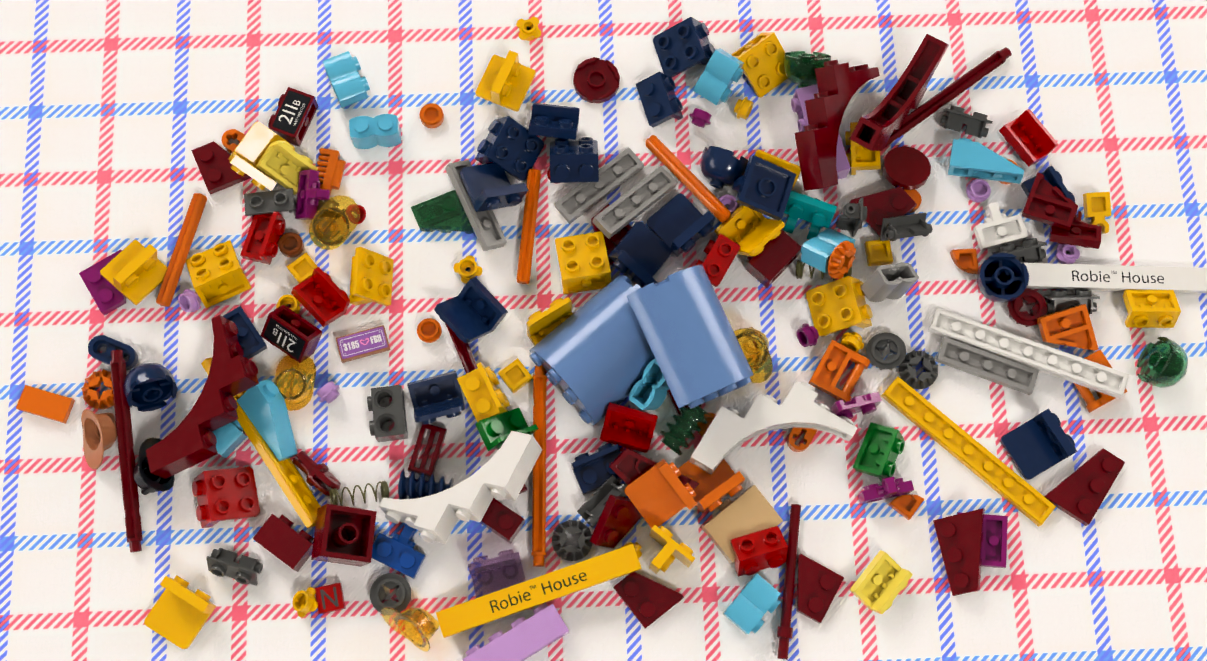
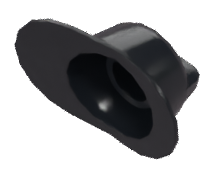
[133,437,175,495]

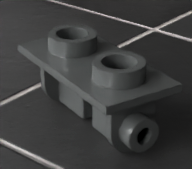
[940,105,993,139]
[244,188,296,217]
[836,197,867,237]
[880,212,933,241]
[992,238,1047,263]
[1043,289,1100,315]
[577,475,627,528]
[206,548,263,586]

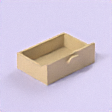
[700,485,783,563]

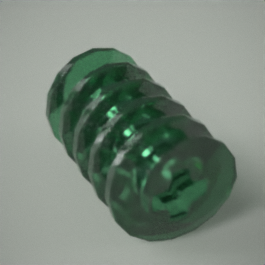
[660,405,711,456]

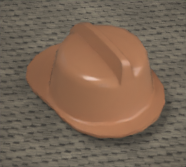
[81,409,117,469]

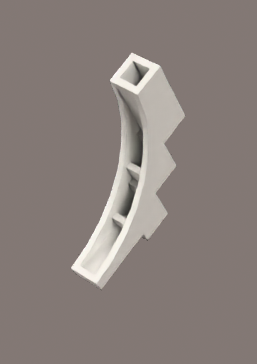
[690,381,858,475]
[379,431,543,544]

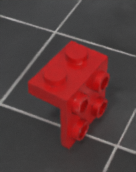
[192,467,260,528]

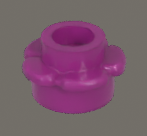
[689,108,712,128]
[796,323,819,347]

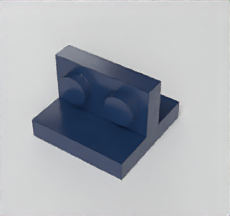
[732,155,796,221]

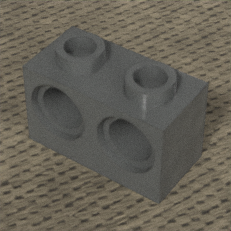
[367,385,408,442]

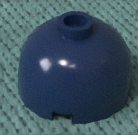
[700,146,748,189]
[977,252,1029,303]
[123,363,178,412]

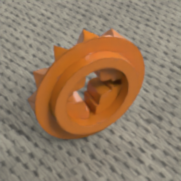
[828,241,856,279]
[81,369,114,410]

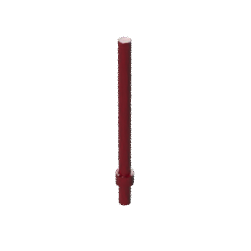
[777,504,801,660]

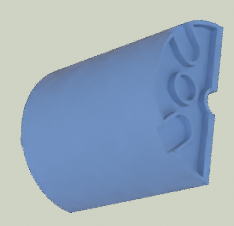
[627,265,754,409]
[529,275,655,426]

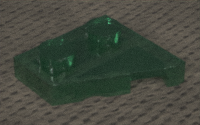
[411,190,474,234]

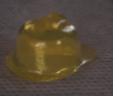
[309,195,360,250]
[734,327,773,383]
[274,355,316,411]
[381,607,440,652]

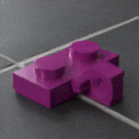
[295,169,330,220]
[858,477,914,505]

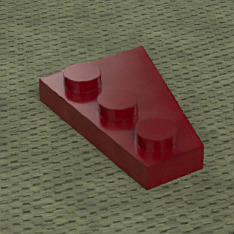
[609,448,699,490]
[1044,448,1125,526]
[933,508,985,596]

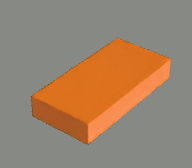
[16,385,75,424]

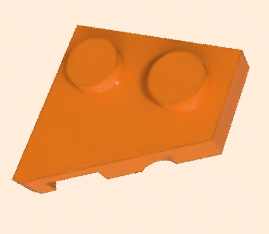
[1036,304,1099,351]

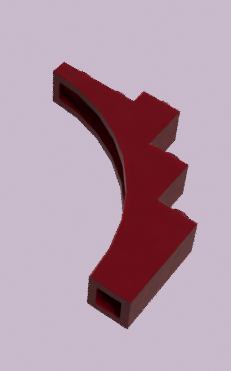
[849,34,949,151]
[794,60,880,191]
[146,315,259,479]

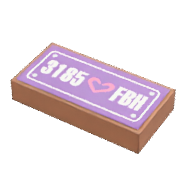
[336,325,391,363]

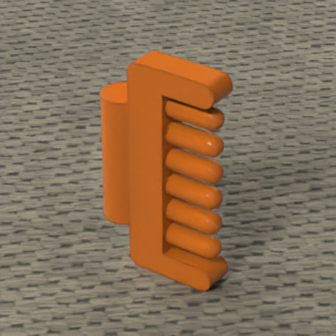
[316,148,346,195]

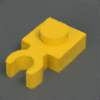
[1083,192,1111,234]

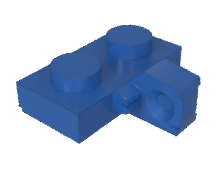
[372,524,426,579]

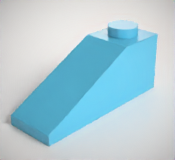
[948,138,1024,184]
[237,379,298,462]

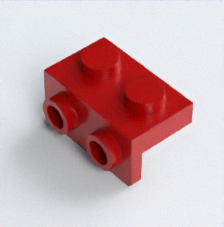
[999,109,1058,167]
[240,211,286,265]
[694,233,740,287]
[291,267,350,327]
[600,402,658,453]
[731,526,788,577]

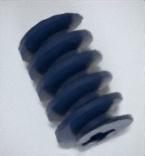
[398,469,454,500]

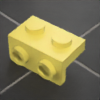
[256,140,318,195]
[850,550,913,614]

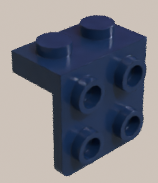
[653,17,715,78]
[475,116,544,181]
[550,137,599,183]
[460,163,528,212]
[647,193,715,257]
[608,221,672,288]
[434,277,508,343]
[407,371,465,425]
[1000,408,1078,480]

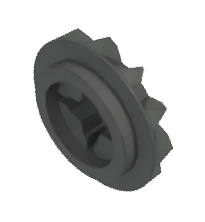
[866,332,906,371]
[898,350,938,389]
[552,520,593,561]
[370,573,411,615]

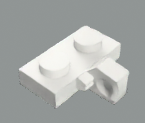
[973,202,1028,251]

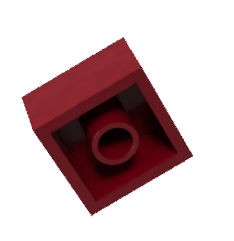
[311,504,377,567]

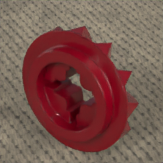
[1007,288,1047,327]

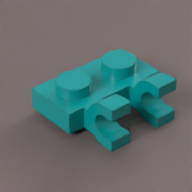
[783,190,837,240]

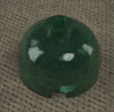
[783,51,831,88]
[1137,337,1188,388]

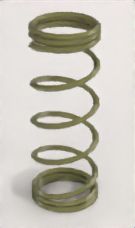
[796,260,852,281]
[329,480,389,506]

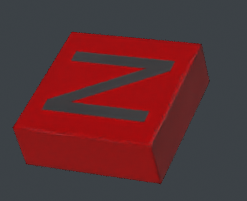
[315,583,346,614]

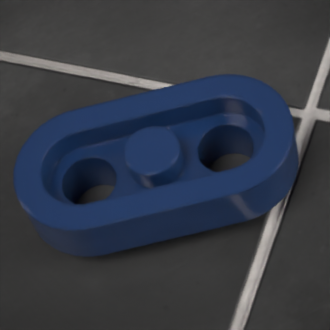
[88,335,138,371]

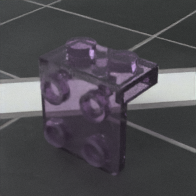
[468,549,526,598]

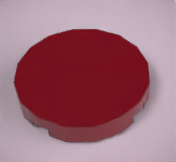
[573,57,620,104]
[882,146,931,190]

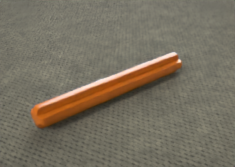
[645,135,731,223]
[517,169,541,284]
[156,193,207,307]

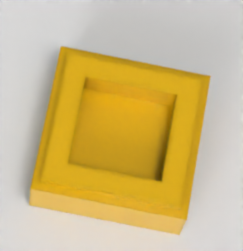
[864,240,893,267]
[286,253,318,284]
[498,358,533,394]

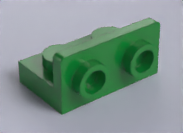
[475,408,538,451]
[853,422,905,482]

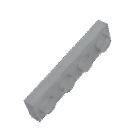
[554,147,644,224]
[445,160,507,251]
[592,166,678,239]
[935,337,1039,395]

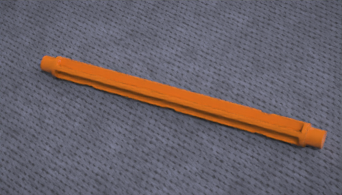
[531,365,547,567]

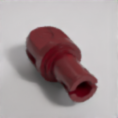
[292,451,341,496]

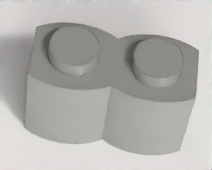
[861,262,919,302]

